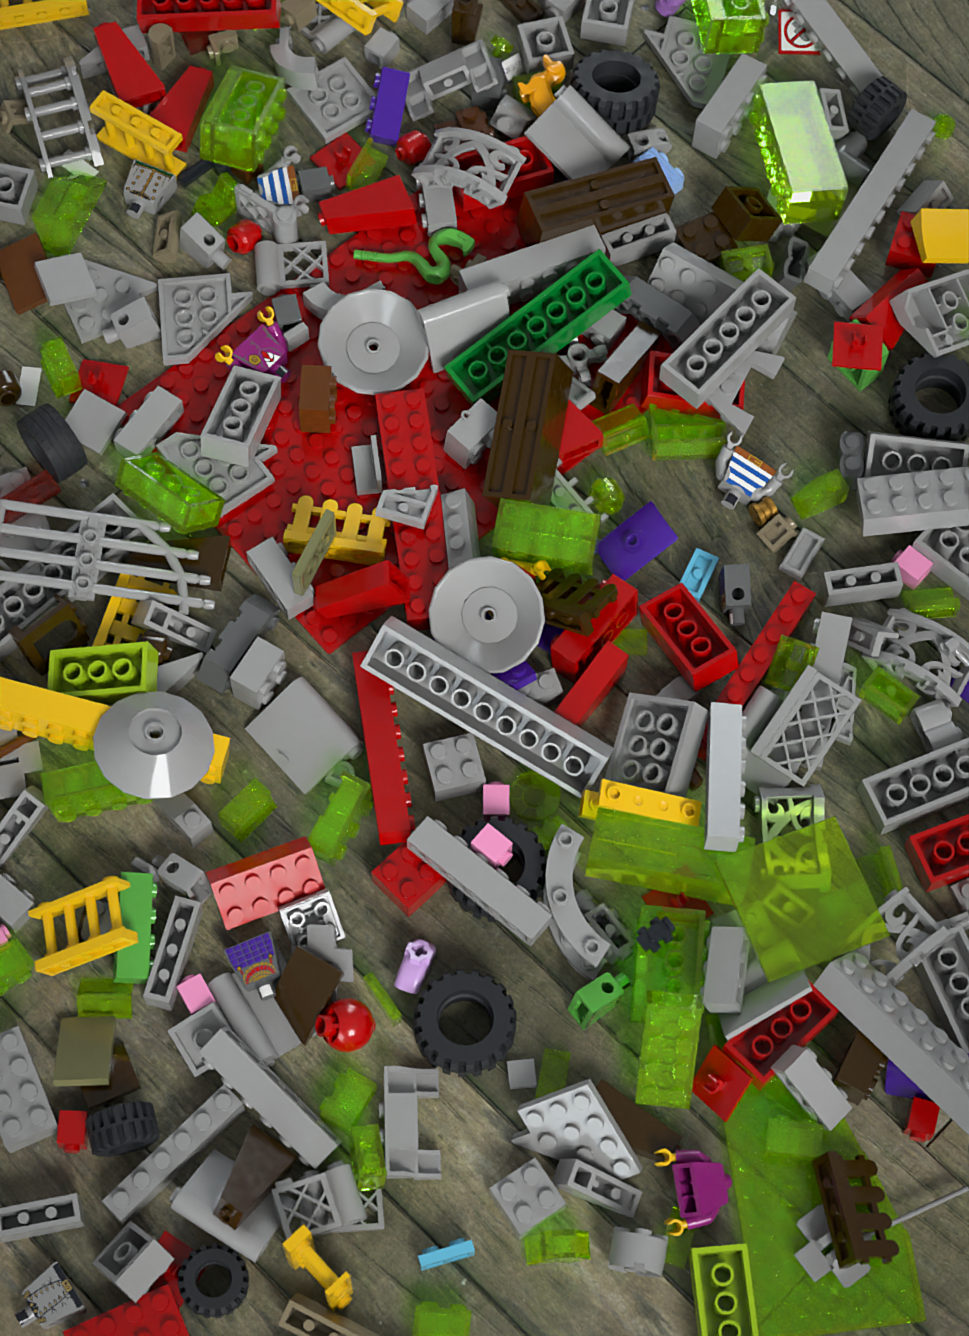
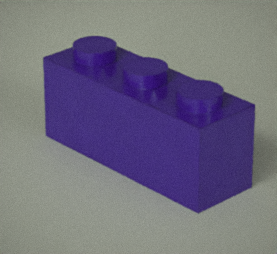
[365,67,410,147]

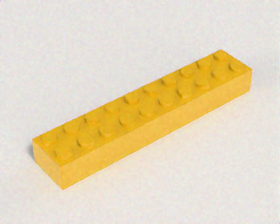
[0,677,230,784]

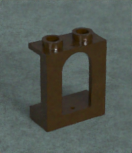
[452,0,483,46]
[8,594,90,676]

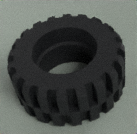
[570,49,660,135]
[888,352,969,442]
[447,816,547,922]
[414,968,517,1078]

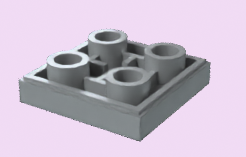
[34,253,97,306]
[65,389,127,456]
[278,888,346,946]

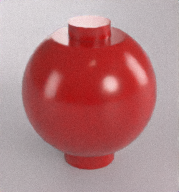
[315,998,376,1052]

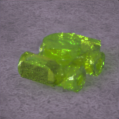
[530,816,567,851]

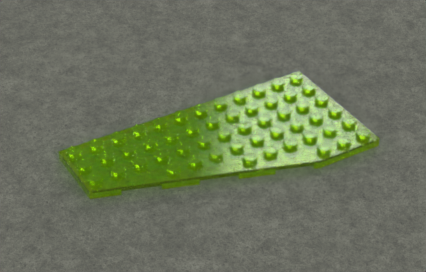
[705,1014,926,1336]

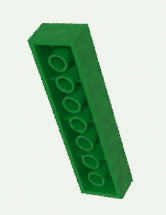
[444,249,632,406]

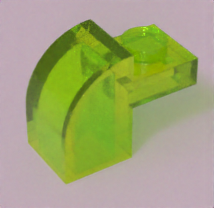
[191,172,238,227]
[524,1229,591,1266]

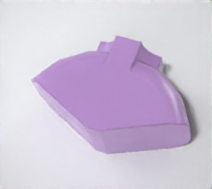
[394,938,437,994]

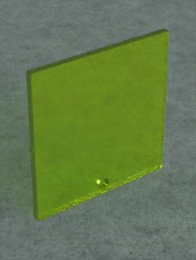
[715,816,890,983]

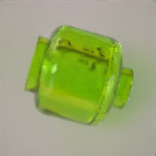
[588,477,625,514]

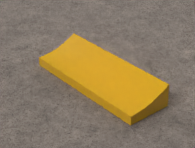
[911,208,969,264]

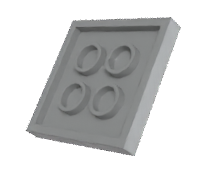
[287,57,376,144]

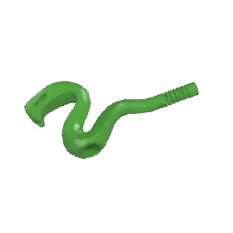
[354,228,475,284]

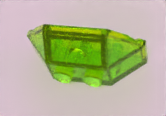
[32,173,107,256]

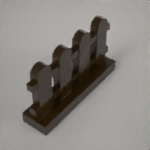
[536,568,618,637]
[812,1151,899,1269]

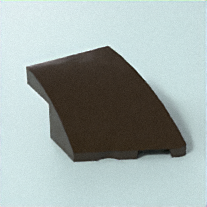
[274,946,344,1046]
[80,1043,141,1110]

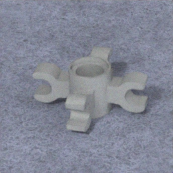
[558,337,608,387]

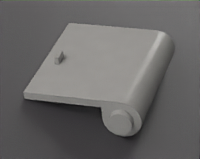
[524,85,630,180]
[416,279,510,374]
[245,677,364,795]
[741,686,826,806]
[718,939,813,1040]
[207,947,317,1068]
[169,1149,297,1263]

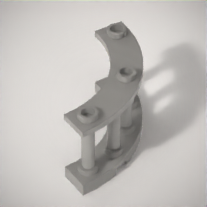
[15,56,104,178]
[543,824,611,982]

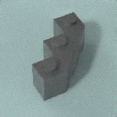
[614,276,701,350]
[196,593,281,693]

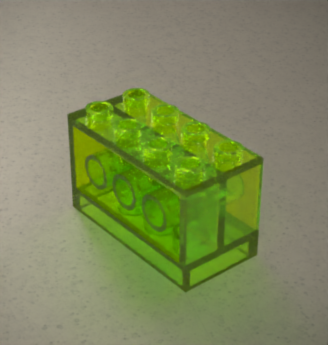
[691,0,769,54]
[200,65,287,172]
[491,498,602,576]
[630,904,710,1028]

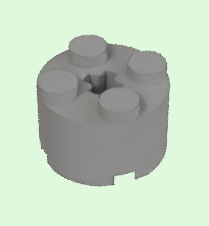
[608,1227,668,1278]

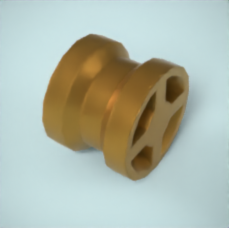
[749,496,778,527]

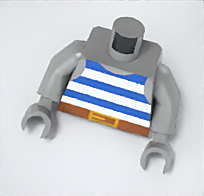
[252,145,309,217]
[715,430,794,509]

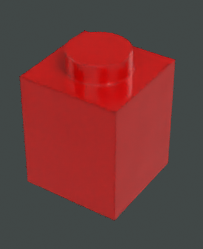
[903,1097,940,1142]
[56,1110,90,1153]

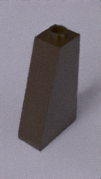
[589,321,661,415]
[127,536,232,592]
[595,1079,682,1163]
[213,1124,297,1230]

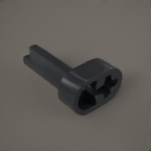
[176,147,232,188]

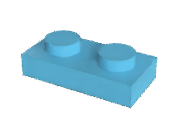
[679,548,719,603]
[418,1238,475,1271]

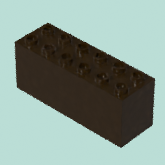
[516,157,675,247]
[482,350,573,516]

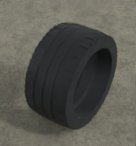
[17,403,88,483]

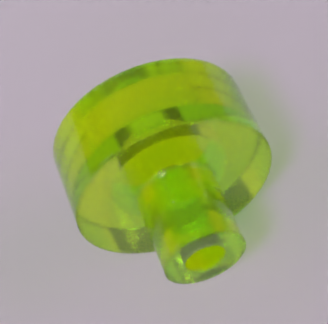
[490,34,514,58]
[933,114,956,139]

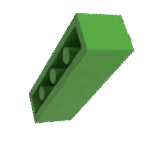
[113,872,157,984]

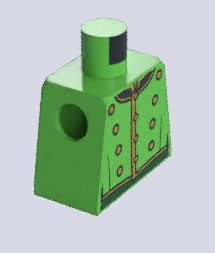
[567,972,630,1030]

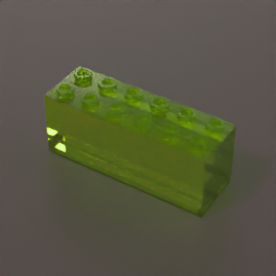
[749,80,849,224]
[585,807,756,907]

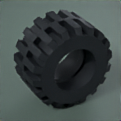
[847,76,907,141]
[85,1101,160,1157]
[178,1243,249,1319]

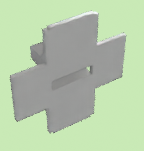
[0,729,44,799]
[291,924,354,1003]
[794,1205,873,1288]

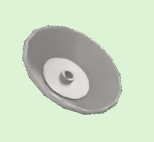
[318,288,429,395]
[428,556,545,674]
[93,691,215,799]

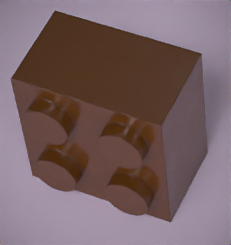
[299,365,338,433]

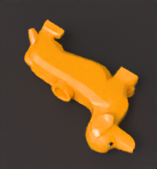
[518,54,566,118]

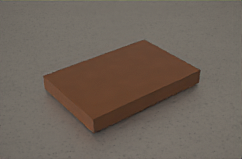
[0,233,48,315]

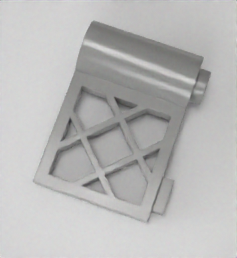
[280,3,356,54]
[234,183,299,252]
[254,241,329,296]
[271,1161,367,1240]
[298,1168,384,1235]

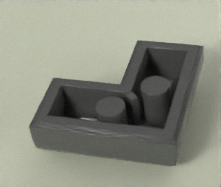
[821,131,873,189]

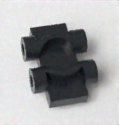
[635,916,676,953]

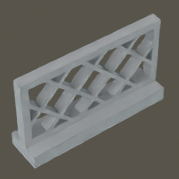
[751,665,862,787]

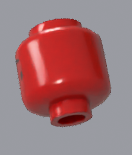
[395,130,431,165]
[226,219,262,255]

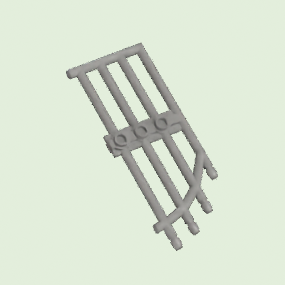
[0,499,215,615]

